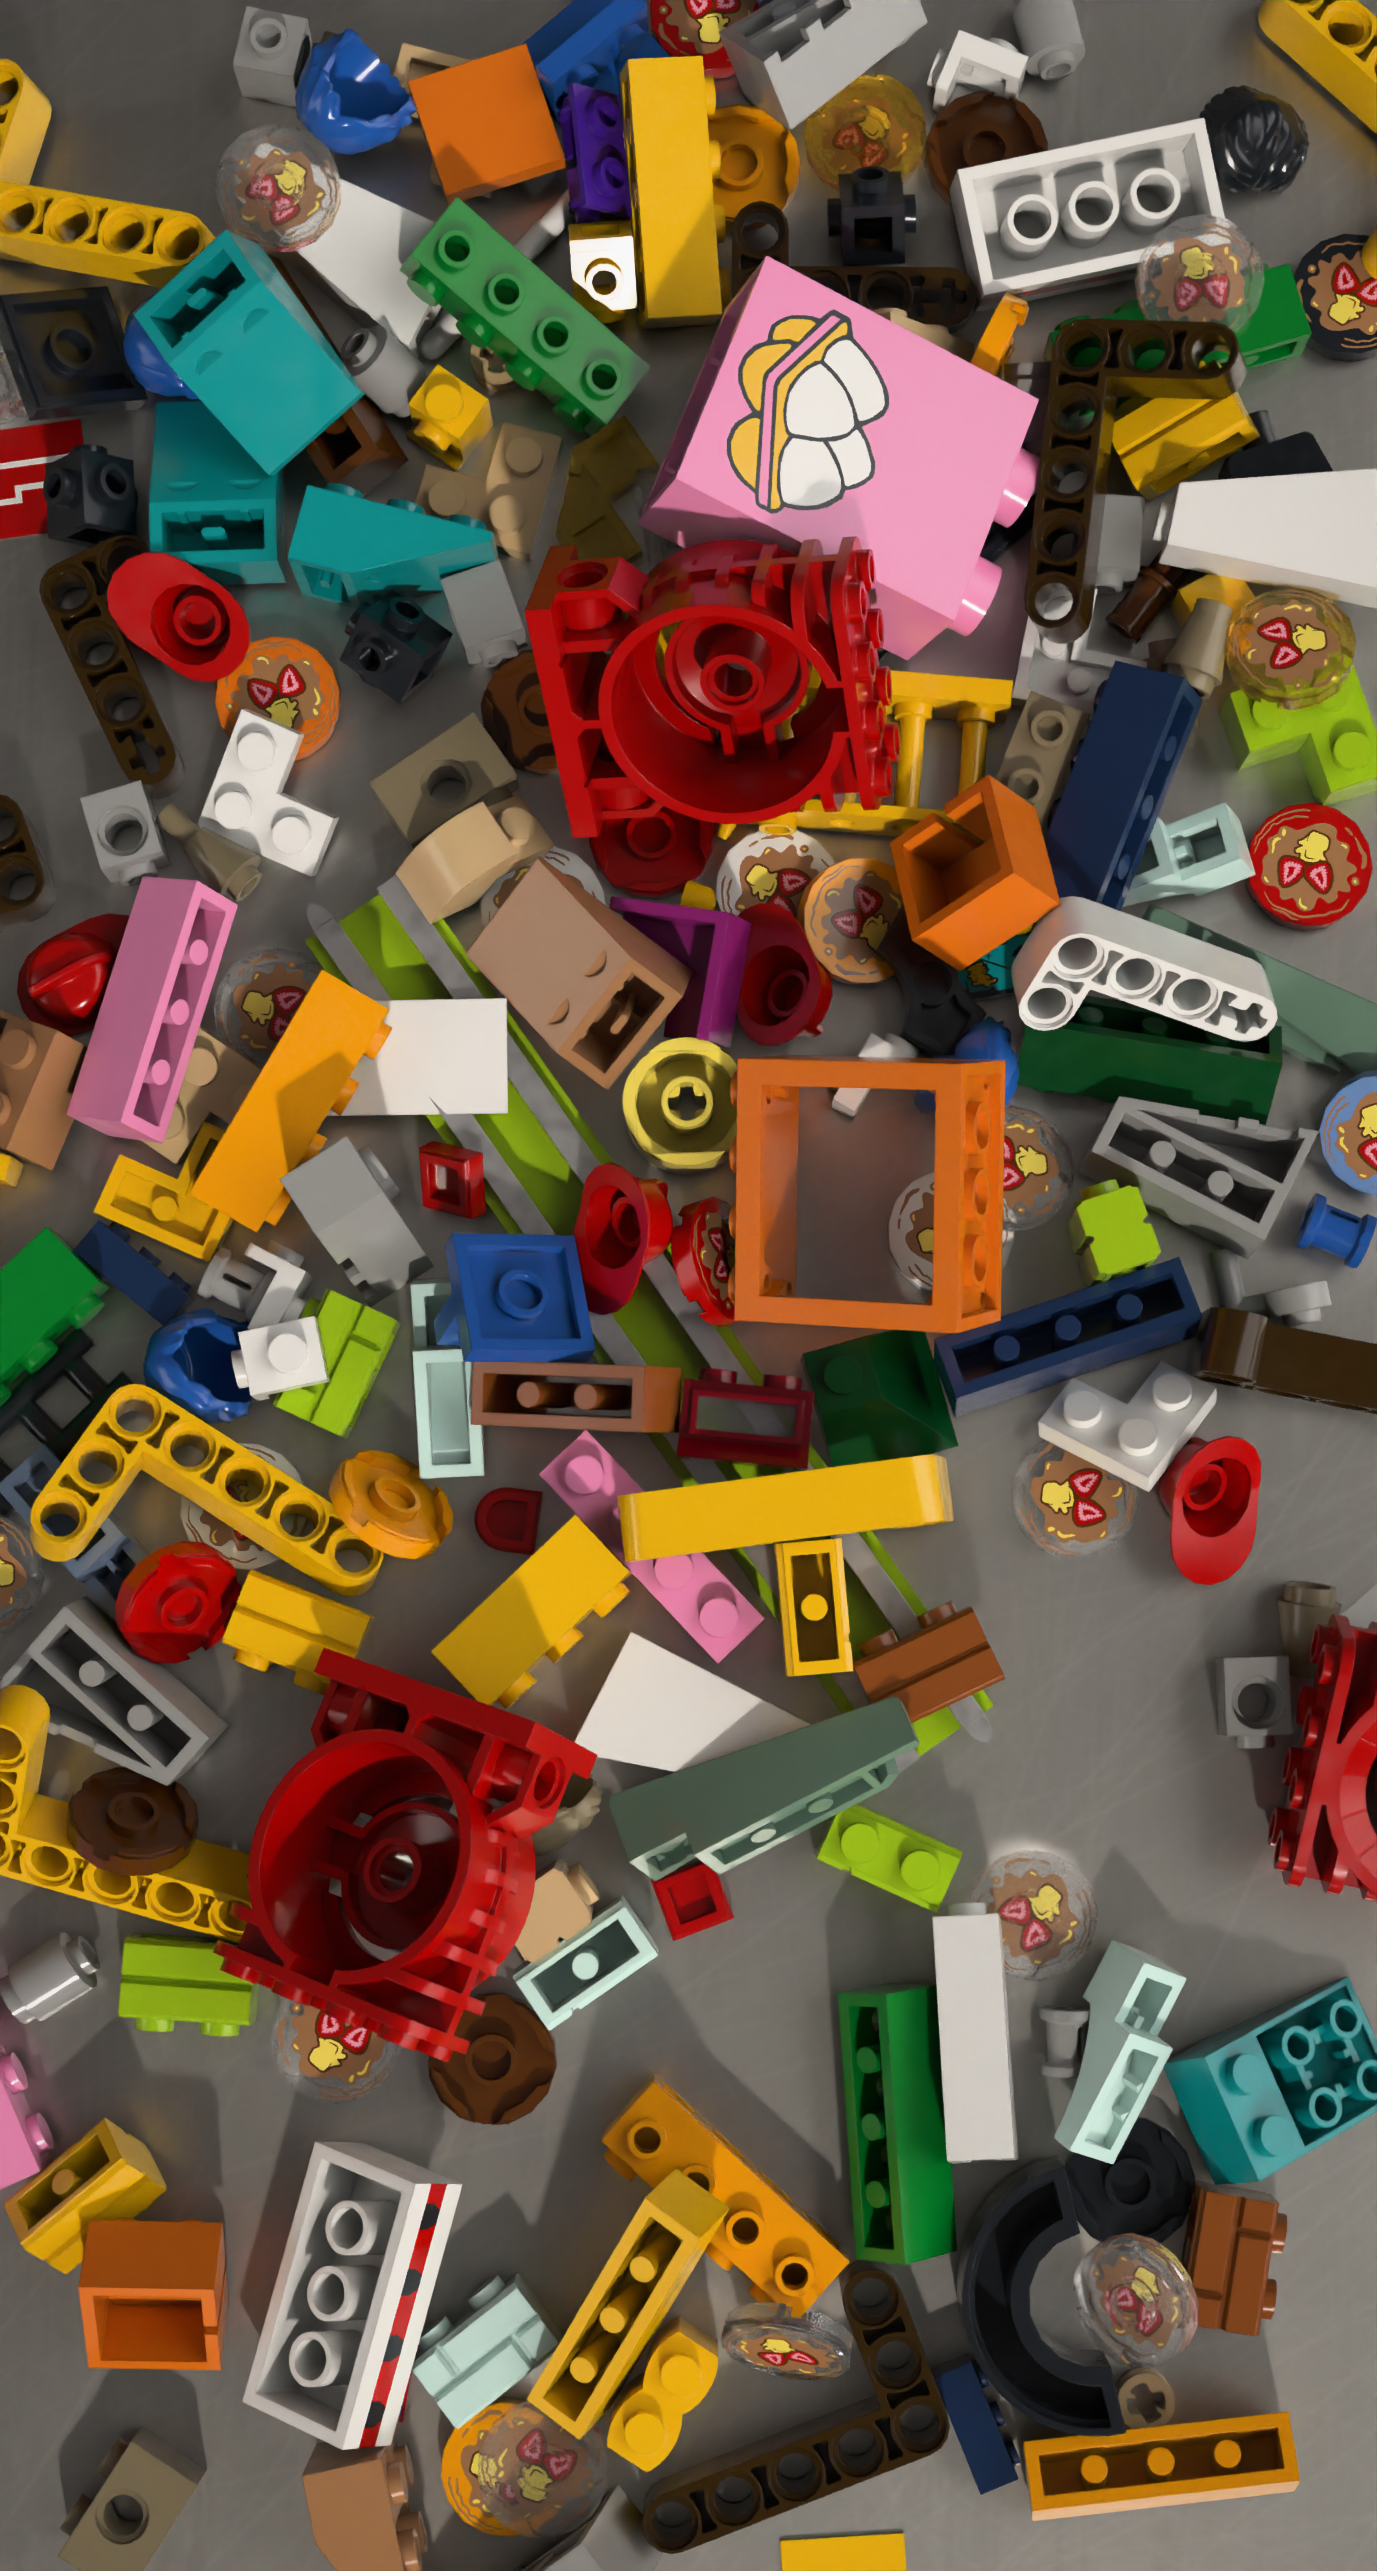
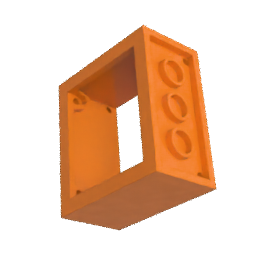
[728,1055,1006,1333]

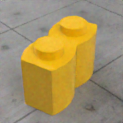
[607,2316,718,2472]

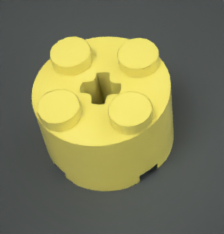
[623,1037,737,1175]

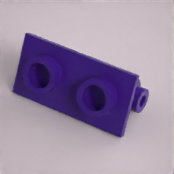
[558,82,632,224]

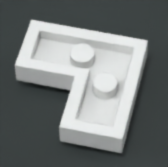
[1011,589,1147,720]
[197,709,339,877]
[1038,1361,1217,1492]

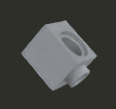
[232,6,313,108]
[1072,494,1145,595]
[440,559,528,667]
[80,780,171,886]
[1214,1655,1292,1748]

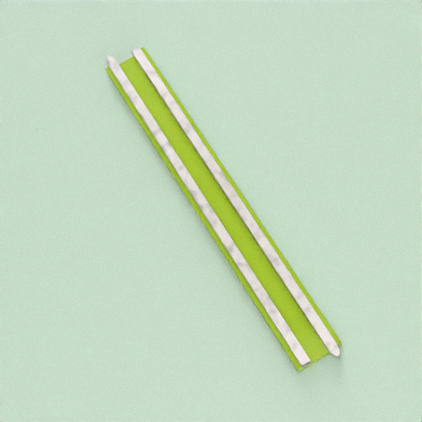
[305,874,994,1773]

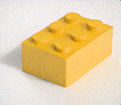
[431,1515,632,1709]

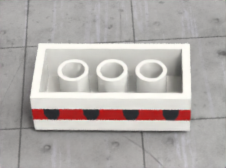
[949,118,1230,312]
[242,2141,463,2450]

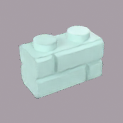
[512,1895,659,2031]
[412,2273,564,2429]

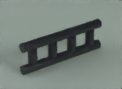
[0,1328,136,1524]

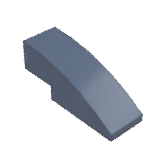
[0,1443,150,1620]

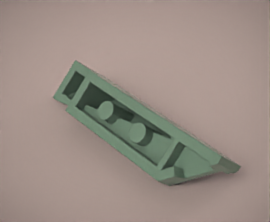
[1142,904,1377,1076]
[608,1696,920,1881]

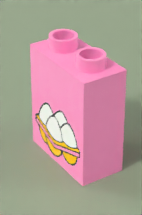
[637,256,1041,661]

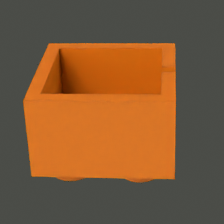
[890,774,1061,971]
[78,2218,229,2370]

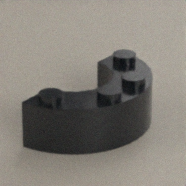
[956,2155,1126,2436]

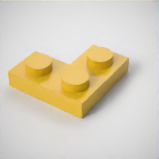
[93,1122,233,1264]

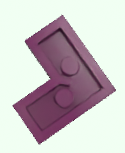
[609,896,752,1048]

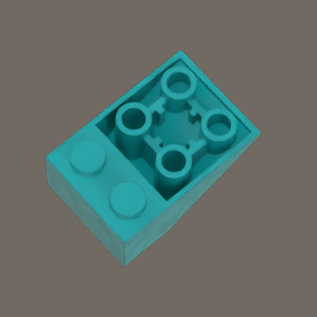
[134,229,365,477]
[149,401,286,585]
[287,483,499,609]
[1163,1977,1377,2185]

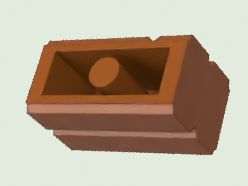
[853,1600,1005,1723]
[1177,2180,1287,2336]

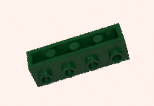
[1016,995,1283,1125]

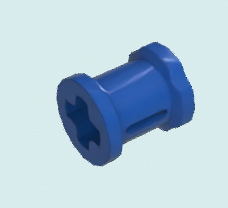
[1294,1193,1377,1269]

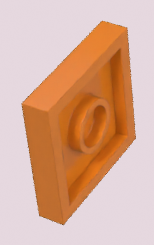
[408,43,566,205]

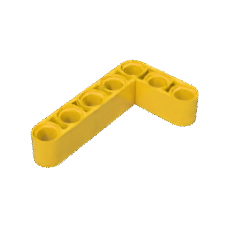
[1258,0,1377,280]
[0,59,216,288]
[30,1384,384,1597]
[617,1454,954,1562]
[0,1684,252,1942]

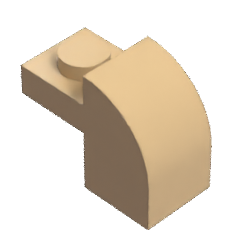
[395,793,554,924]

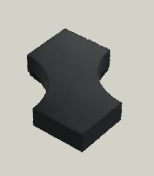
[874,904,987,1058]

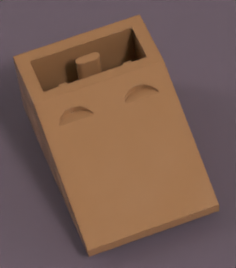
[465,856,693,1091]
[0,1011,88,1171]
[302,2435,427,2571]

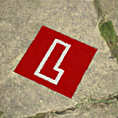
[0,419,84,540]

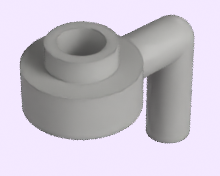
[1210,1249,1332,1327]

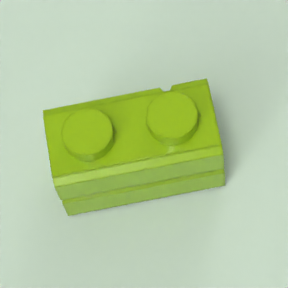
[1065,1179,1161,1288]
[273,1289,401,1440]
[814,1803,963,1913]
[118,1933,260,2037]

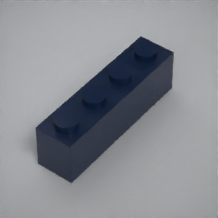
[1044,660,1203,911]
[933,1257,1202,1418]

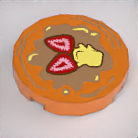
[215,637,342,761]

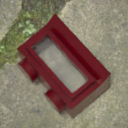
[676,1368,815,1471]

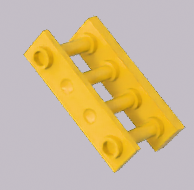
[747,665,1013,845]

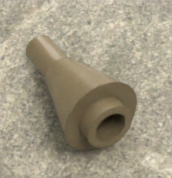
[156,803,262,902]

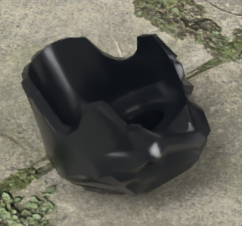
[1199,85,1310,194]

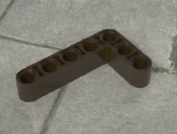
[1024,319,1247,644]
[642,2259,950,2554]

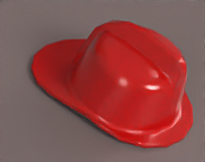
[107,552,250,682]
[737,903,833,1046]
[17,913,130,1037]
[572,1163,673,1315]
[1159,1436,1262,1585]

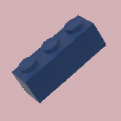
[73,1220,196,1325]
[931,2353,1021,2495]

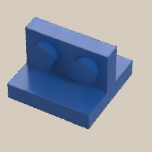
[521,0,670,128]
[433,1233,595,1362]

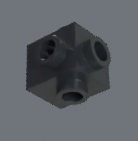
[827,166,916,266]
[43,444,138,547]
[339,590,453,704]

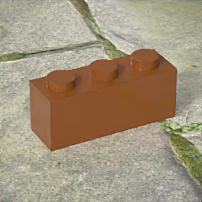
[471,1362,681,1433]

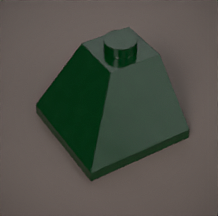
[801,1330,959,1467]

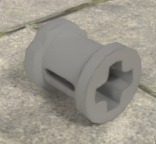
[197,1246,276,1323]
[1040,2005,1090,2078]

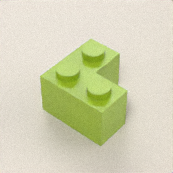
[1218,654,1377,806]

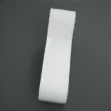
[1011,896,1278,1042]

